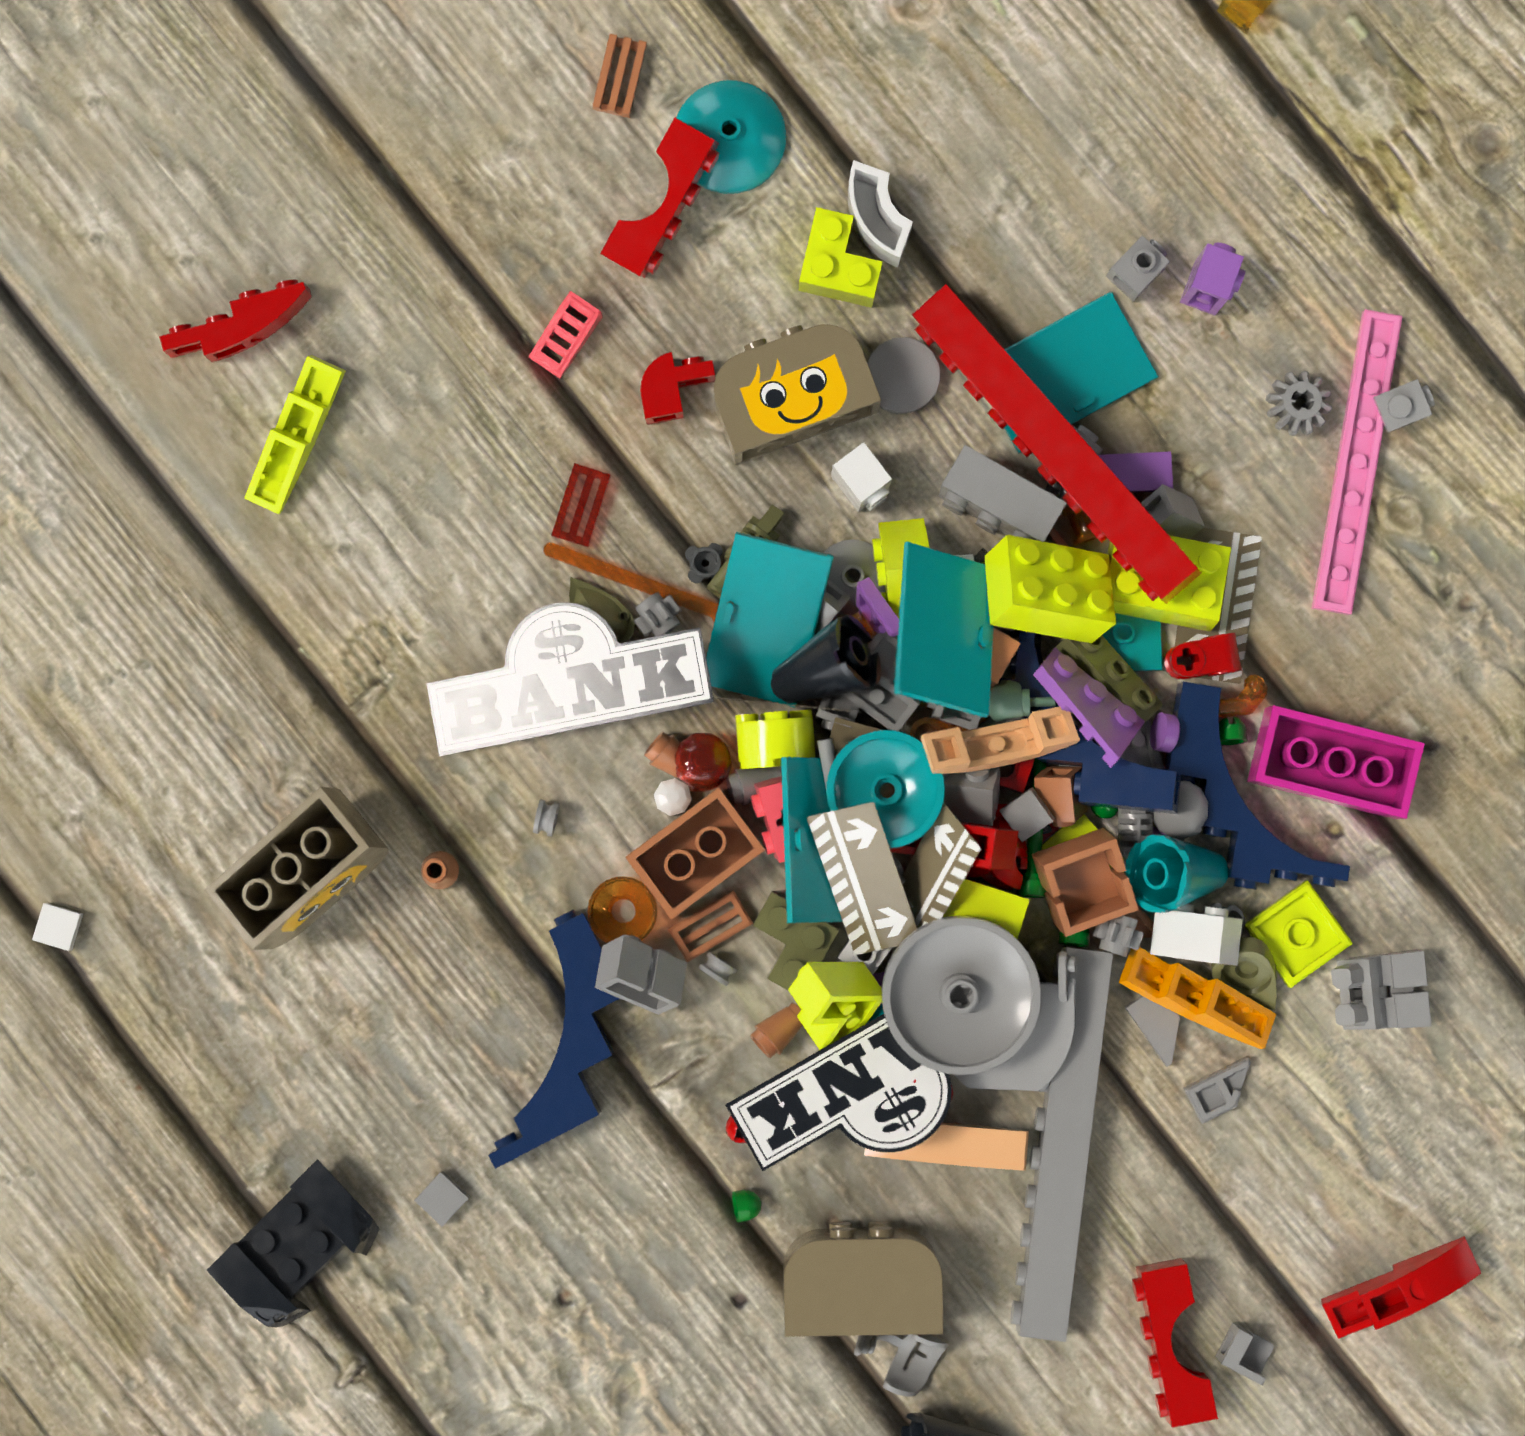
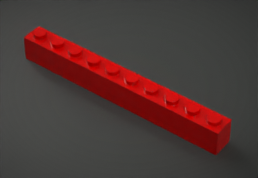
[912,284,1202,604]

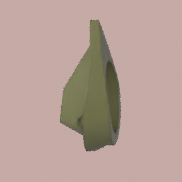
[569,577,635,643]
[1211,937,1277,1010]

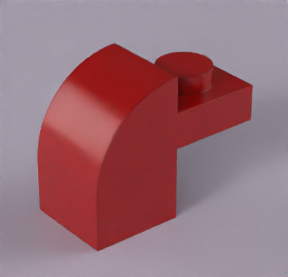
[640,352,715,425]

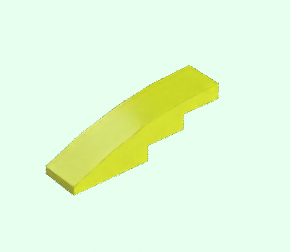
[244,355,346,514]

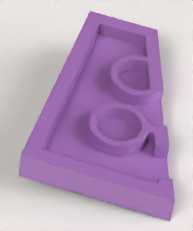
[1033,648,1145,768]

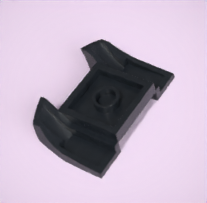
[206,1159,379,1327]

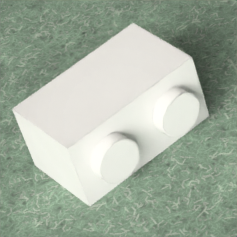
[831,442,892,512]
[1150,904,1243,965]

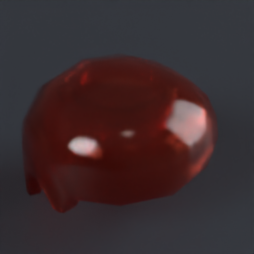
[675,733,732,792]

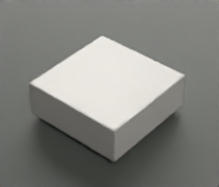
[32,903,83,951]

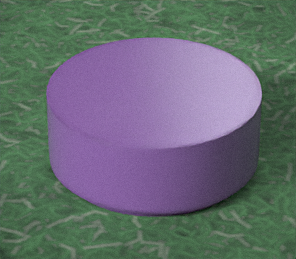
[1150,712,1180,753]

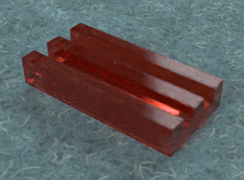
[551,463,611,548]

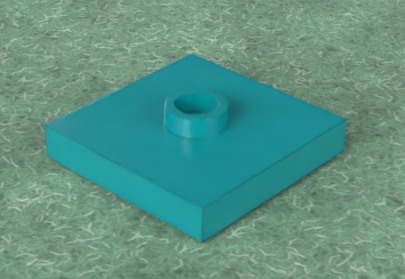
[1102,613,1162,672]

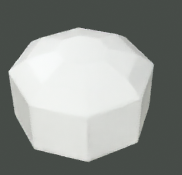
[654,778,692,816]

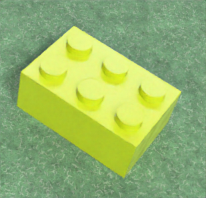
[984,535,1116,643]
[1107,535,1231,632]

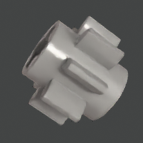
[634,592,682,637]
[1093,915,1144,957]

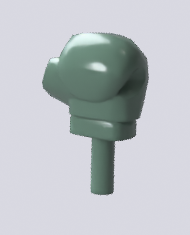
[989,680,1056,722]

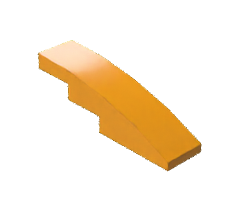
[1118,947,1276,1049]

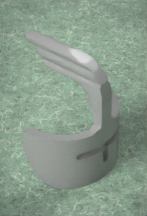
[854,1334,949,1397]

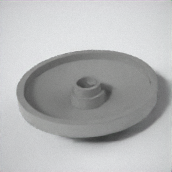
[882,916,1041,1075]

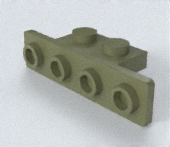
[1043,636,1163,723]

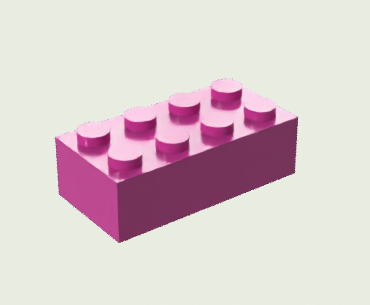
[1247,705,1425,819]

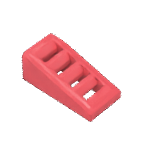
[529,291,603,379]

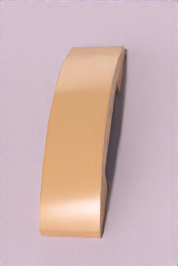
[921,707,1080,774]

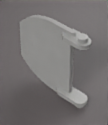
[955,952,1076,1091]

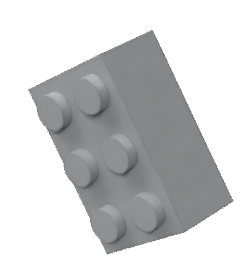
[939,445,1067,542]

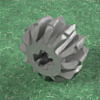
[1266,371,1332,436]

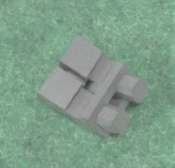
[1331,949,1432,1030]

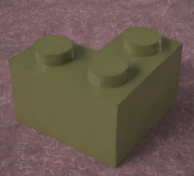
[753,891,839,990]

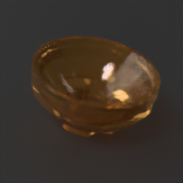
[587,876,658,943]

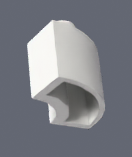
[848,160,913,268]

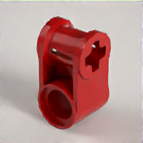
[1163,633,1242,679]

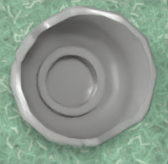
[1153,780,1208,841]

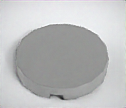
[867,337,940,414]

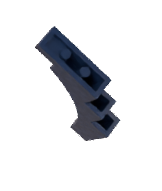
[488,909,620,1169]

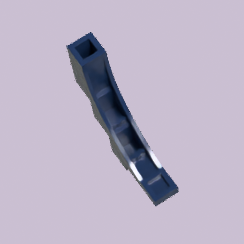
[999,630,1181,814]
[1164,682,1350,890]

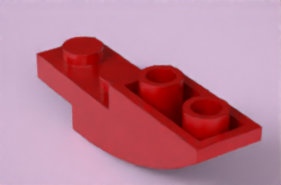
[159,279,312,362]
[1321,1236,1481,1339]

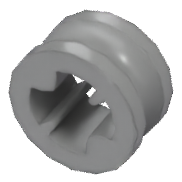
[533,799,560,837]
[699,951,737,986]

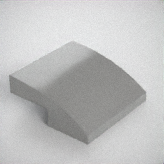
[843,632,922,732]

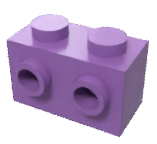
[1179,242,1246,315]

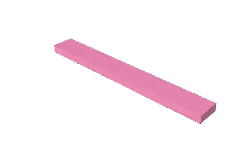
[1312,309,1403,615]

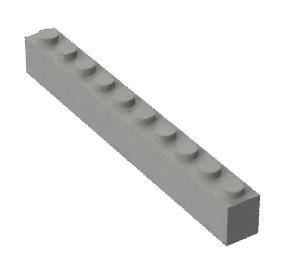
[1010,946,1113,1342]

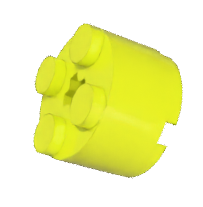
[735,710,816,769]

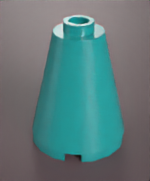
[1125,834,1229,913]

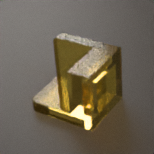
[1217,0,1273,34]

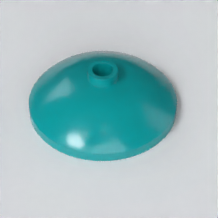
[676,80,786,194]
[826,730,945,848]

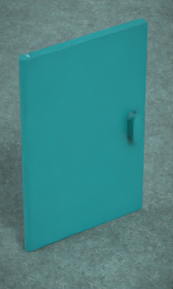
[1004,291,1158,454]
[706,532,834,708]
[894,541,994,718]
[781,757,843,923]

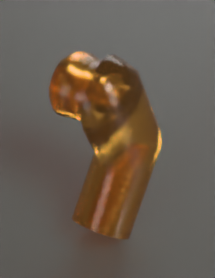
[1219,674,1268,718]

